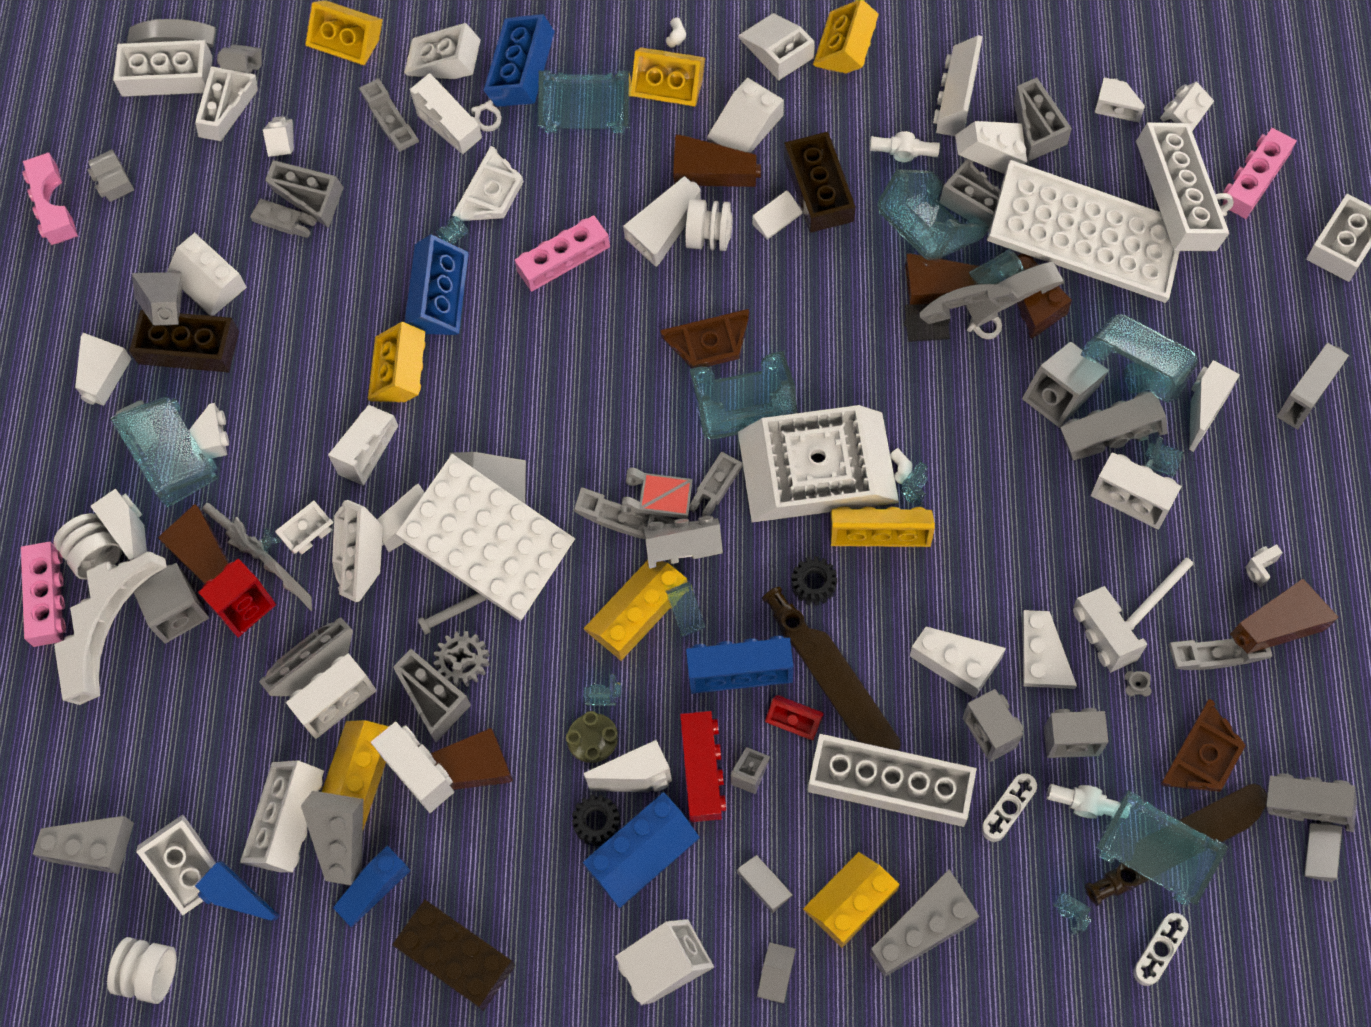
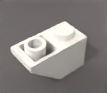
[263,116,294,157]
[189,403,229,461]

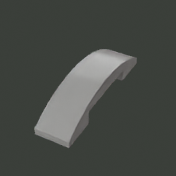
[127,19,216,47]
[359,78,419,152]
[966,262,1064,327]
[920,284,1019,324]
[574,487,675,539]
[1169,639,1273,670]

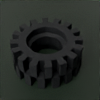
[791,556,837,606]
[572,795,621,846]

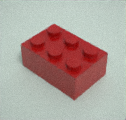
[198,558,276,638]

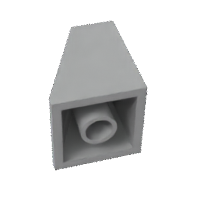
[1022,342,1109,428]
[134,563,209,644]

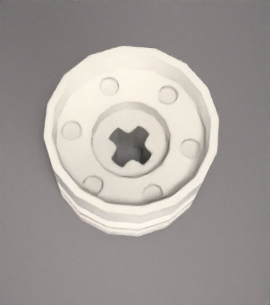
[686,199,733,251]
[54,513,122,580]
[107,937,177,1004]

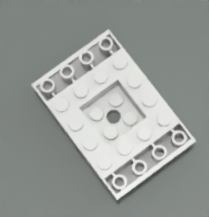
[738,405,899,522]

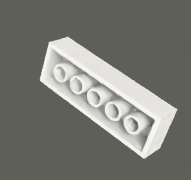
[1136,122,1229,251]
[808,734,977,827]

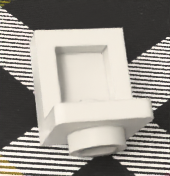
[1245,544,1283,587]

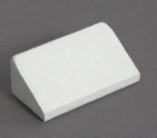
[752,191,802,240]

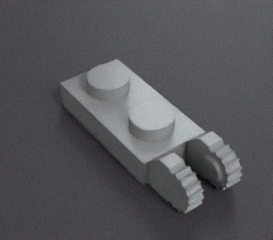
[250,198,317,238]
[689,452,743,517]

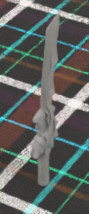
[202,503,312,611]

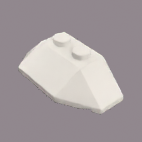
[332,500,383,602]

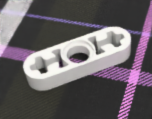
[982,774,1037,842]
[1133,913,1188,986]

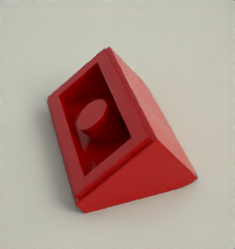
[765,695,824,741]

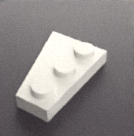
[1023,610,1077,689]

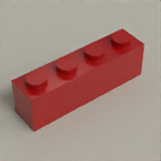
[680,711,726,822]

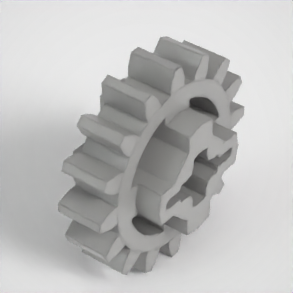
[434,631,490,687]

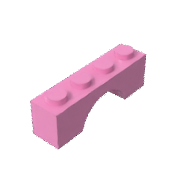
[22,153,78,245]

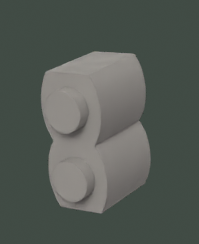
[217,45,262,73]
[87,149,134,202]

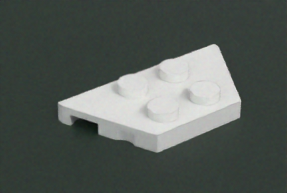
[452,146,523,221]

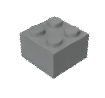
[963,689,1023,763]
[1044,708,1108,758]

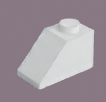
[1095,78,1145,122]

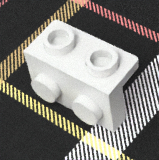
[1160,82,1214,131]
[275,501,334,555]

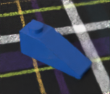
[333,846,411,928]
[195,862,280,921]

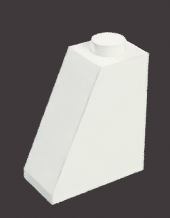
[75,333,131,406]
[377,484,425,552]

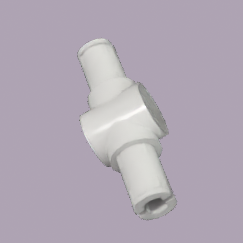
[869,131,940,162]
[1047,784,1130,820]

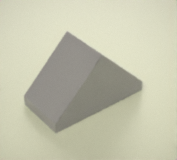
[731,747,770,794]
[757,942,796,1004]

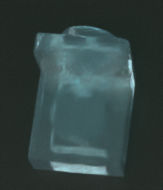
[1145,436,1184,477]
[901,461,928,505]
[583,674,622,706]
[1053,892,1092,936]

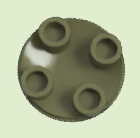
[566,711,618,763]

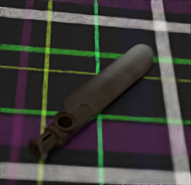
[762,586,901,751]
[1085,784,1267,906]

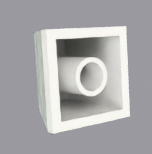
[615,919,714,1005]

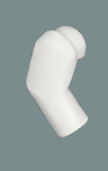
[666,18,686,48]
[890,448,912,484]

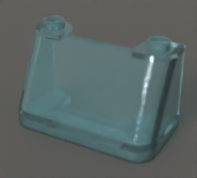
[538,71,632,133]
[878,169,990,260]
[1080,314,1198,403]
[689,351,798,439]
[110,396,218,508]
[1096,790,1229,906]

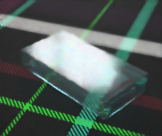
[666,582,705,637]

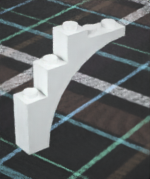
[54,552,167,705]

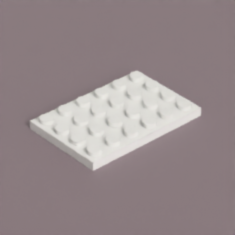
[395,454,575,621]

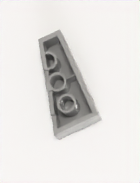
[1060,391,1168,461]
[870,869,979,978]

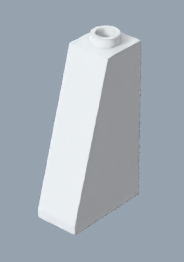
[623,176,701,267]

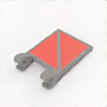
[621,468,693,519]

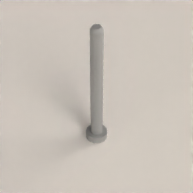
[417,593,487,635]

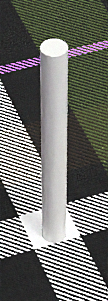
[1125,558,1193,627]

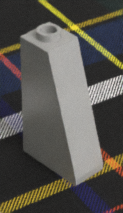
[132,272,182,325]
[1277,343,1349,430]

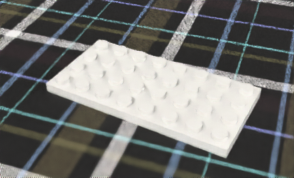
[987,160,1180,303]

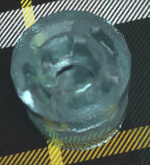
[436,216,469,245]

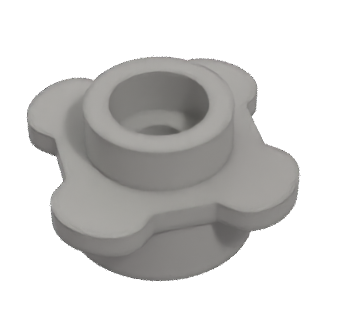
[1125,671,1152,697]

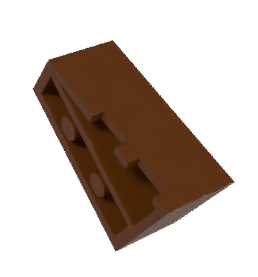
[1003,253,1072,339]

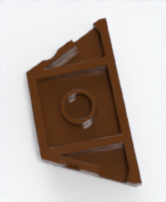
[660,309,749,370]
[1161,699,1246,792]

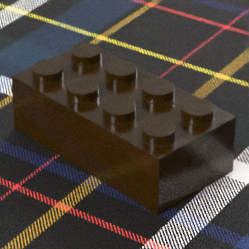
[784,131,856,233]
[129,310,239,373]
[392,899,516,1011]

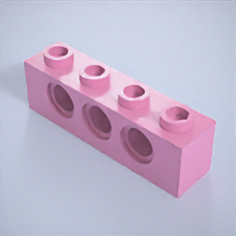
[1222,128,1297,219]
[514,215,610,292]
[21,542,66,647]

